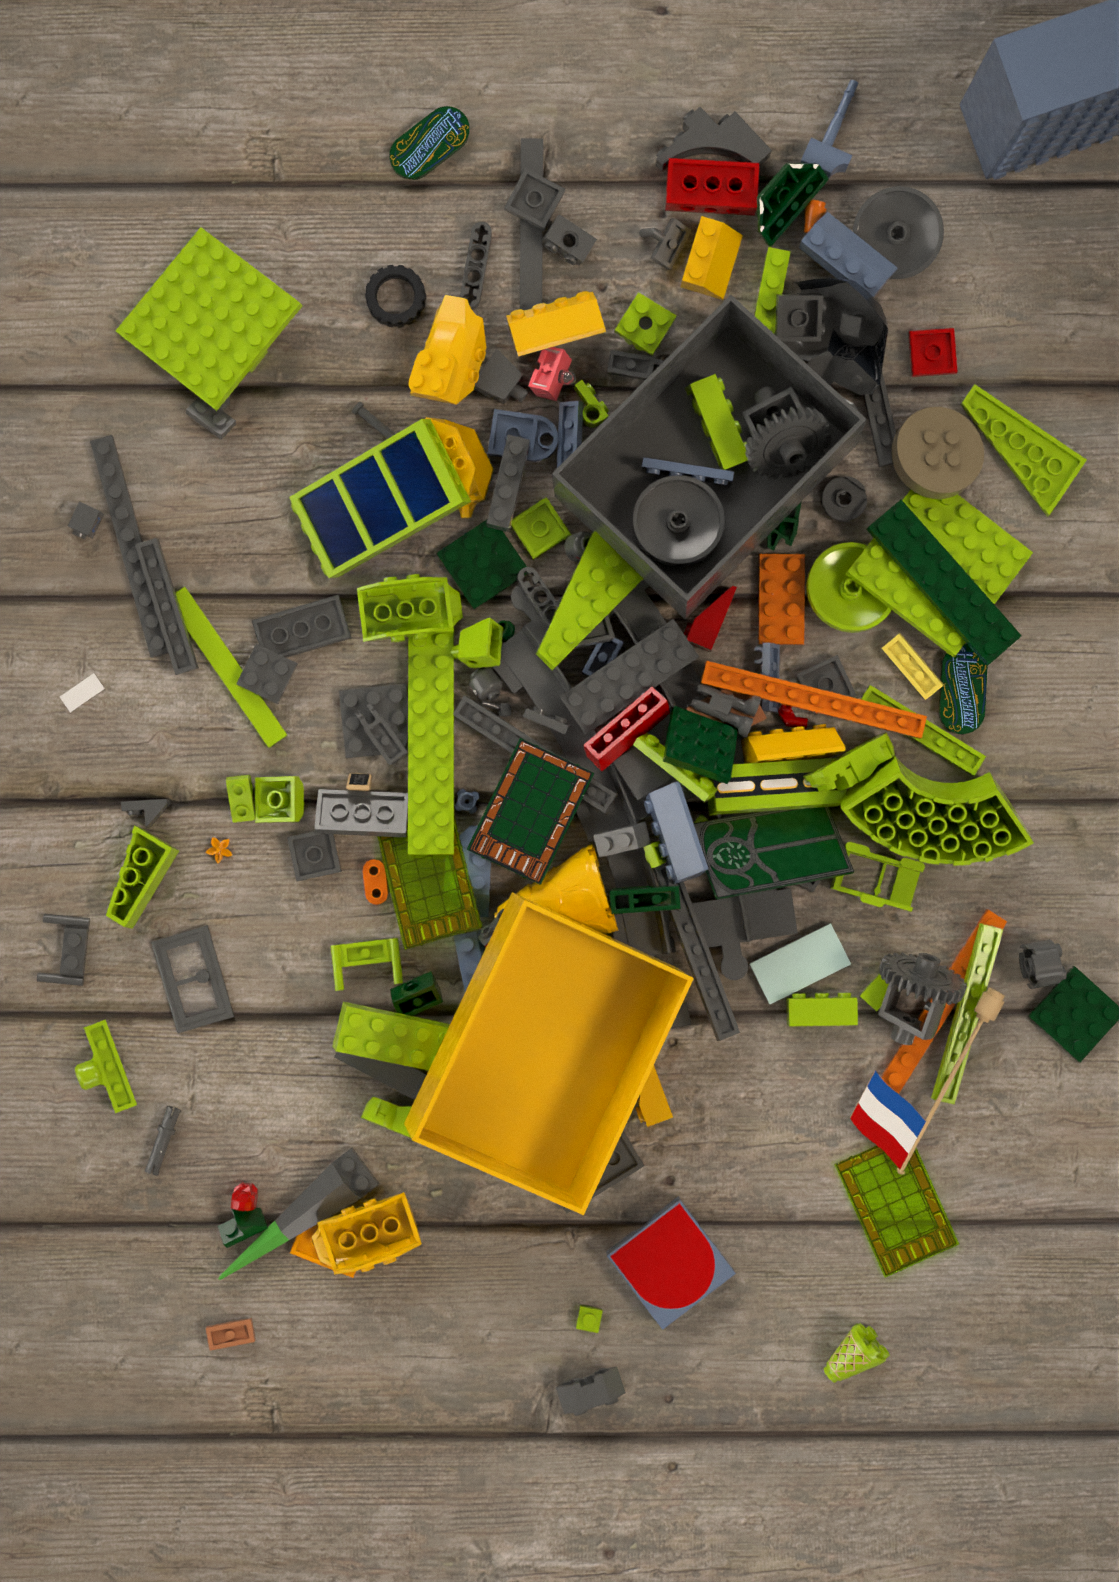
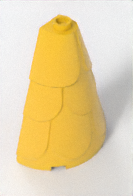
[494,844,619,933]

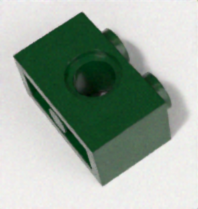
[390,971,443,1016]

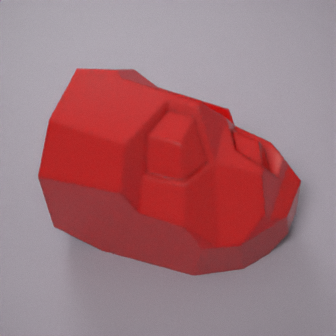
[231,1183,258,1211]

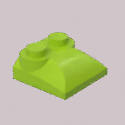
[255,776,304,823]

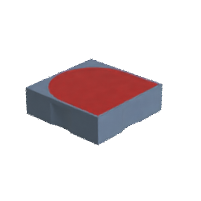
[606,1196,736,1330]

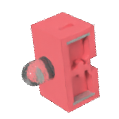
[528,347,576,401]

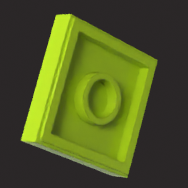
[511,497,571,560]

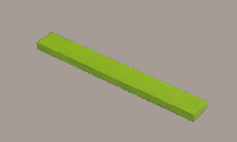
[176,587,288,748]
[931,923,1003,1105]

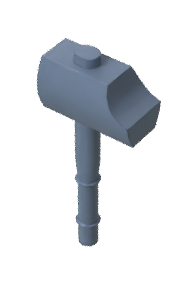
[800,80,858,178]

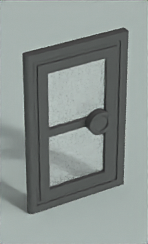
[151,925,235,1034]

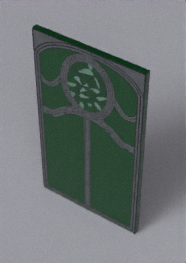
[693,807,854,900]

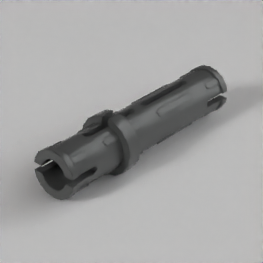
[144,1106,181,1176]

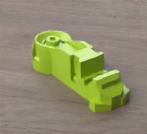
[803,732,895,793]
[361,1096,412,1138]

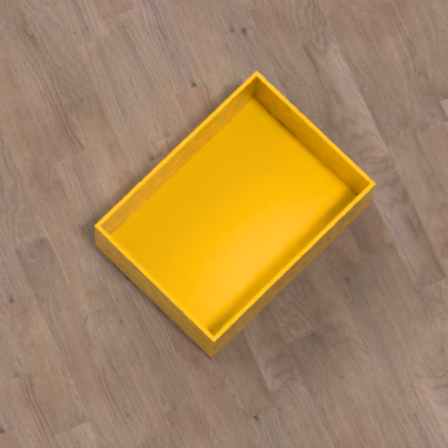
[404,892,694,1215]

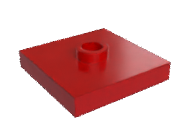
[908,328,958,377]

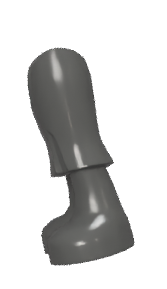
[690,685,762,738]

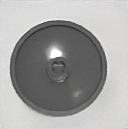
[853,186,944,279]
[632,475,725,566]

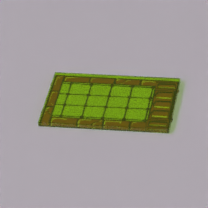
[377,815,482,950]
[834,1145,959,1278]

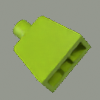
[451,618,503,668]

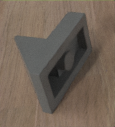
[121,799,171,828]

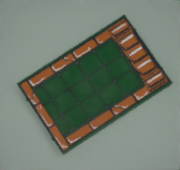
[466,738,595,885]

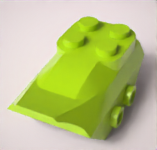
[357,574,463,642]

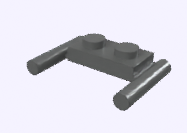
[37,914,90,986]

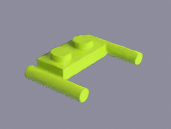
[330,938,403,991]

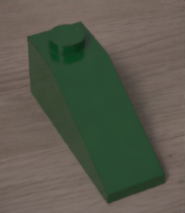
[610,886,681,914]

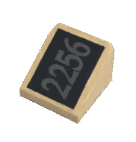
[346,773,372,791]

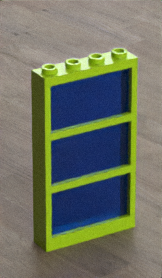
[289,419,471,578]

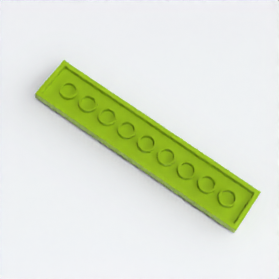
[408,631,454,856]

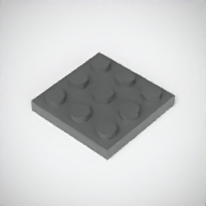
[339,684,408,759]

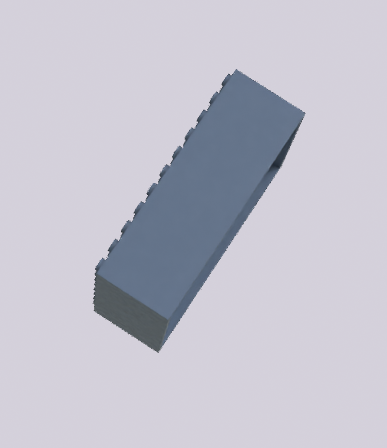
[959,0,1119,180]

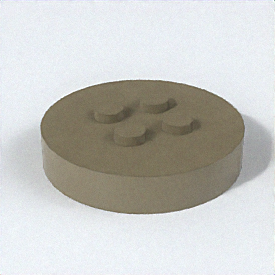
[891,407,984,499]

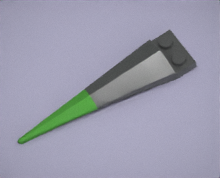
[218,1147,380,1280]

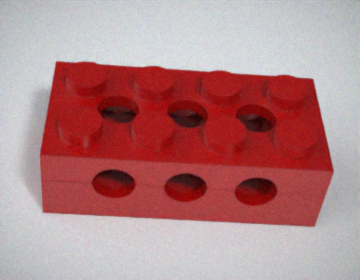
[665,158,759,216]

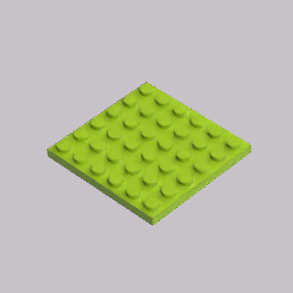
[115,227,302,411]
[846,490,1033,657]

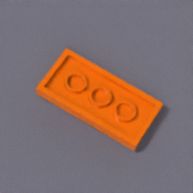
[758,554,805,645]

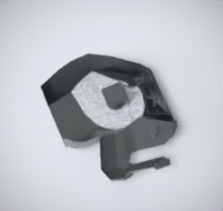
[783,278,888,410]

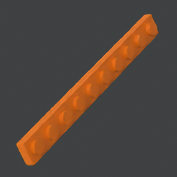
[700,661,927,739]
[881,909,1007,1094]

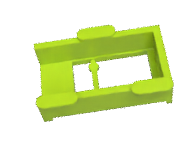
[830,842,925,912]

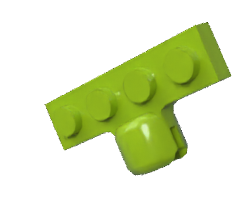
[633,733,718,802]
[75,1019,137,1114]

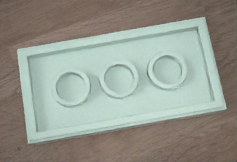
[749,923,851,1004]

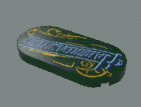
[389,106,470,180]
[939,644,988,735]

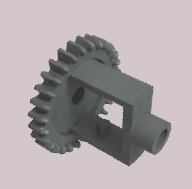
[742,387,832,479]
[878,953,967,1045]

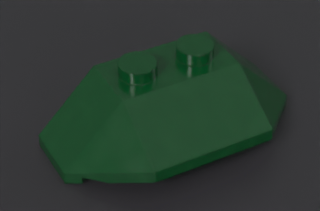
[757,163,829,247]

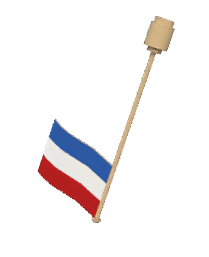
[850,987,1005,1175]

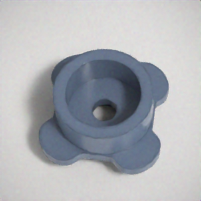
[455,789,479,814]

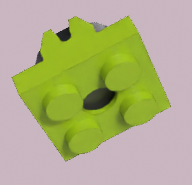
[614,292,677,356]

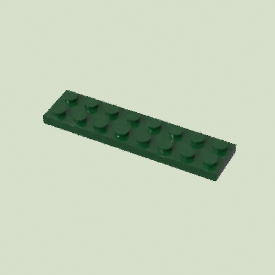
[866,499,1022,666]

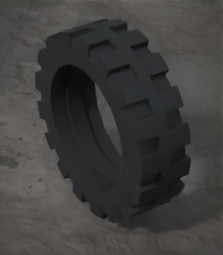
[365,265,426,328]

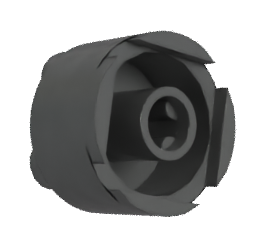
[1019,939,1066,989]

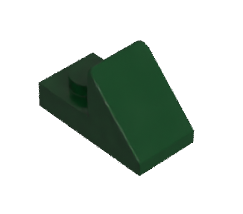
[218,1208,268,1248]

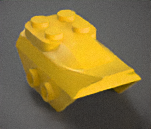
[409,295,486,405]
[414,417,494,518]
[312,1192,422,1275]

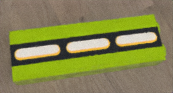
[706,758,847,815]

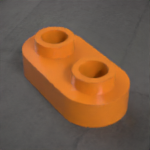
[363,859,389,905]

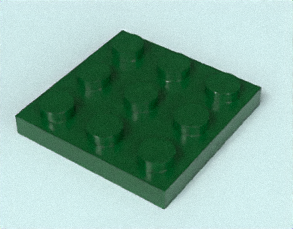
[436,519,527,610]
[663,706,738,784]
[1028,966,1119,1063]

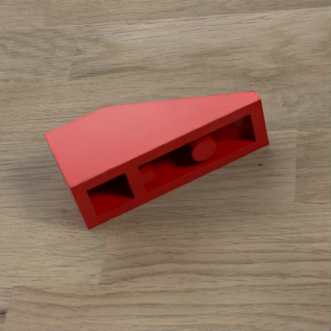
[684,586,737,652]

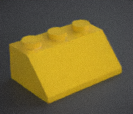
[680,216,743,300]

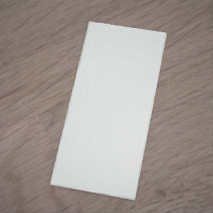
[60,673,105,712]

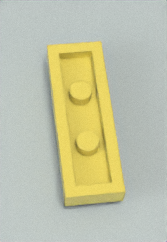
[882,633,944,700]

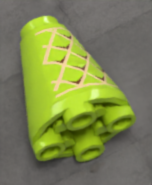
[824,1323,890,1383]

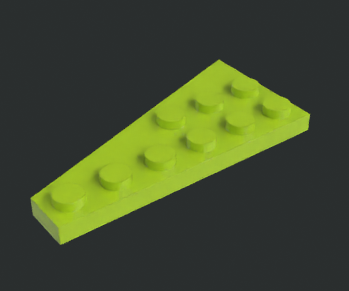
[960,384,1087,517]
[536,530,643,670]

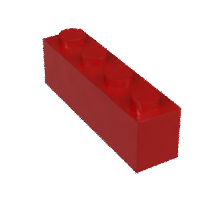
[583,687,670,771]

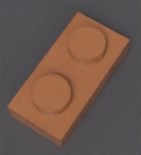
[206,1318,256,1351]

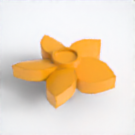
[205,837,233,864]

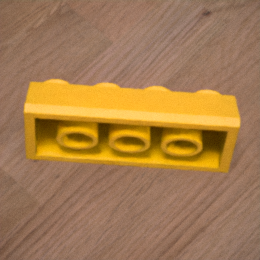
[506,291,606,356]
[741,724,846,764]

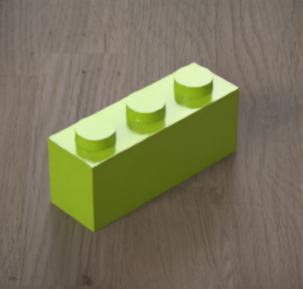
[786,992,858,1026]

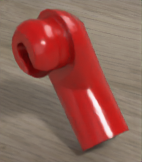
[778,704,808,729]

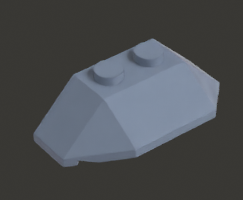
[444,825,492,917]

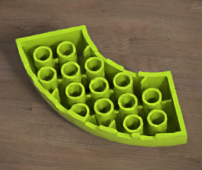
[841,755,1034,866]

